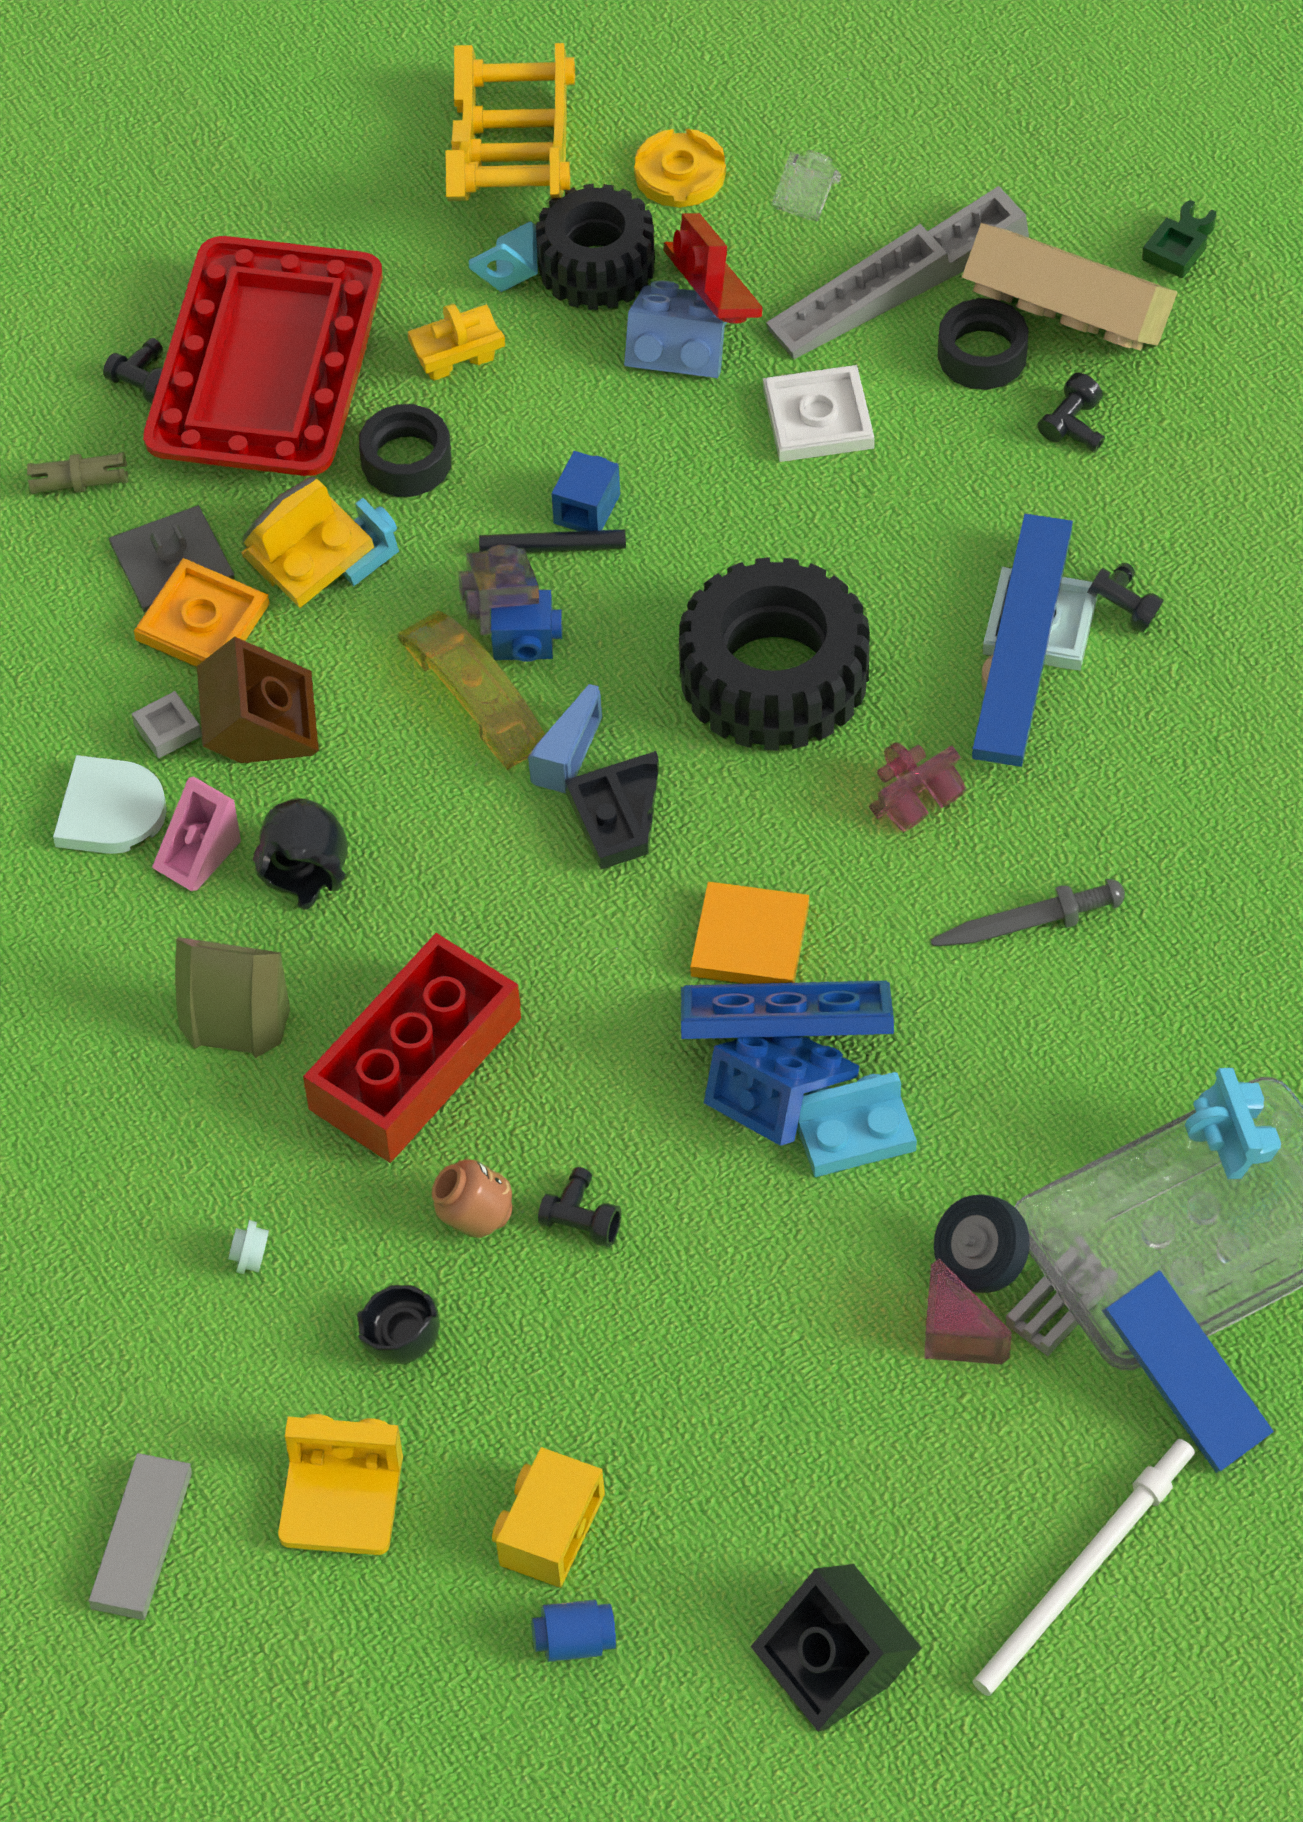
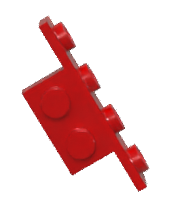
[663,213,763,323]

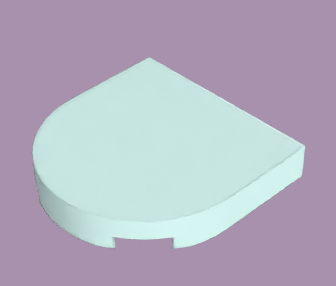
[53,755,166,854]

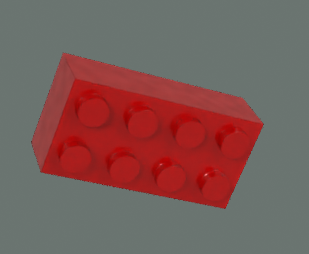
[303,933,521,1163]

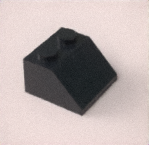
[750,1564,922,1732]

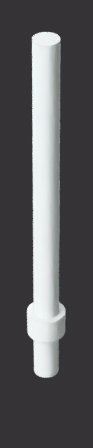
[973,1439,1195,1696]

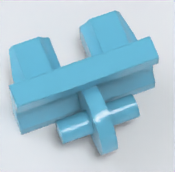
[1185,1068,1281,1179]

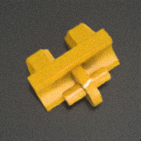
[408,304,505,381]

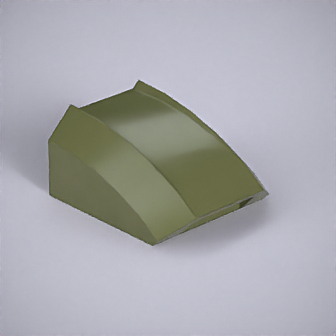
[175,937,290,1058]

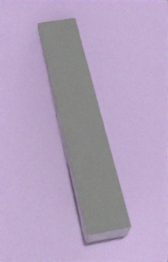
[766,186,1029,359]

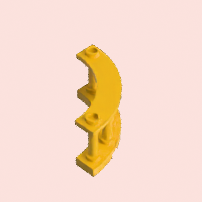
[445,43,575,201]

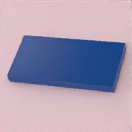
[681,980,894,1039]

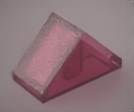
[924,1259,1012,1365]

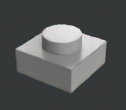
[132,691,202,759]

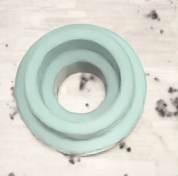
[228,1220,269,1274]

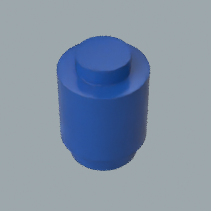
[531,1599,616,1662]

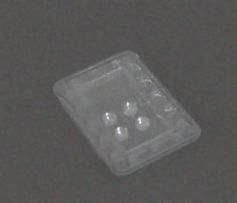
[1015,1077,1303,1370]

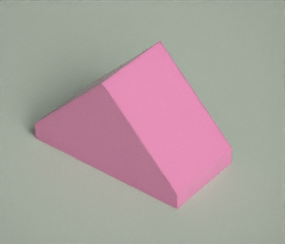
[152,777,241,891]

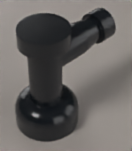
[103,338,163,404]
[1037,372,1105,453]
[1087,563,1164,633]
[538,1167,622,1248]

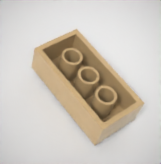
[962,223,1178,351]

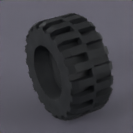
[678,557,870,751]

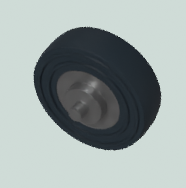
[934,1194,1030,1293]

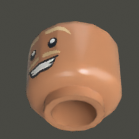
[432,1159,513,1238]

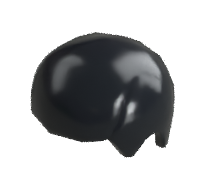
[357,1285,440,1365]

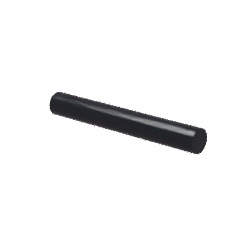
[479,529,626,555]

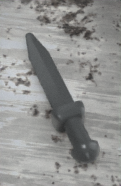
[931,879,1125,946]

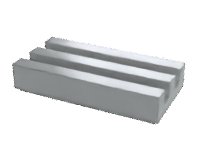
[1006,1244,1117,1356]

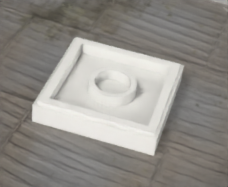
[763,365,874,462]

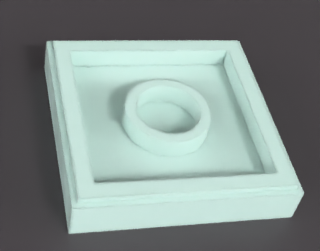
[983,567,1098,671]

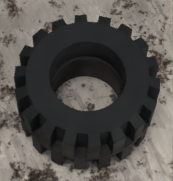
[536,184,655,310]

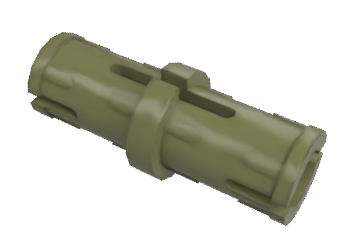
[27,452,128,494]

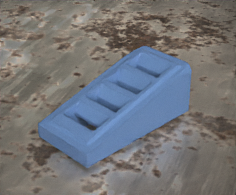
[528,684,602,793]

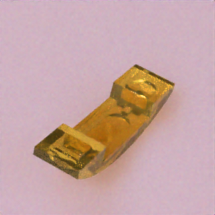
[398,611,545,770]

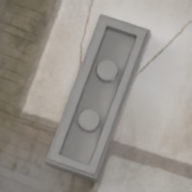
[89,1453,192,1620]

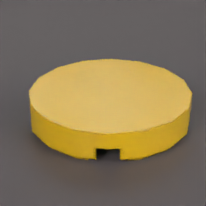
[634,129,726,208]

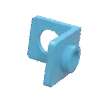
[469,221,538,292]

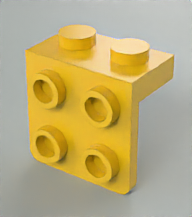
[278,1414,403,1555]

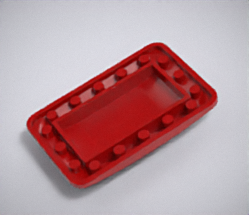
[143,236,383,476]

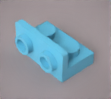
[797,1072,917,1177]

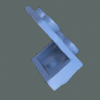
[624,281,727,378]

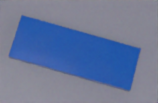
[1102,1270,1274,1473]

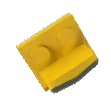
[241,477,374,608]

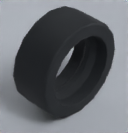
[938,298,1029,390]
[359,404,451,497]

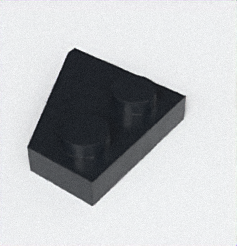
[565,751,659,870]

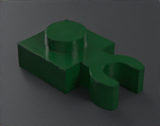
[1142,200,1216,279]

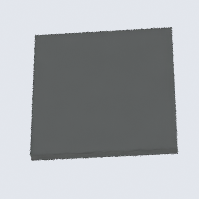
[109,505,235,612]

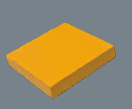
[134,558,270,667]
[690,882,809,984]

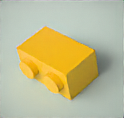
[492,1447,605,1588]

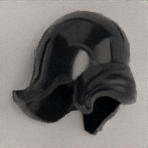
[253,798,348,910]

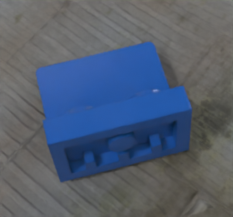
[704,1036,860,1146]

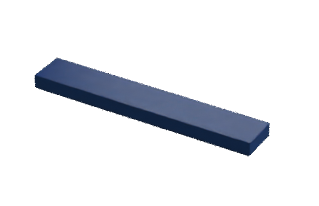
[972,513,1073,767]

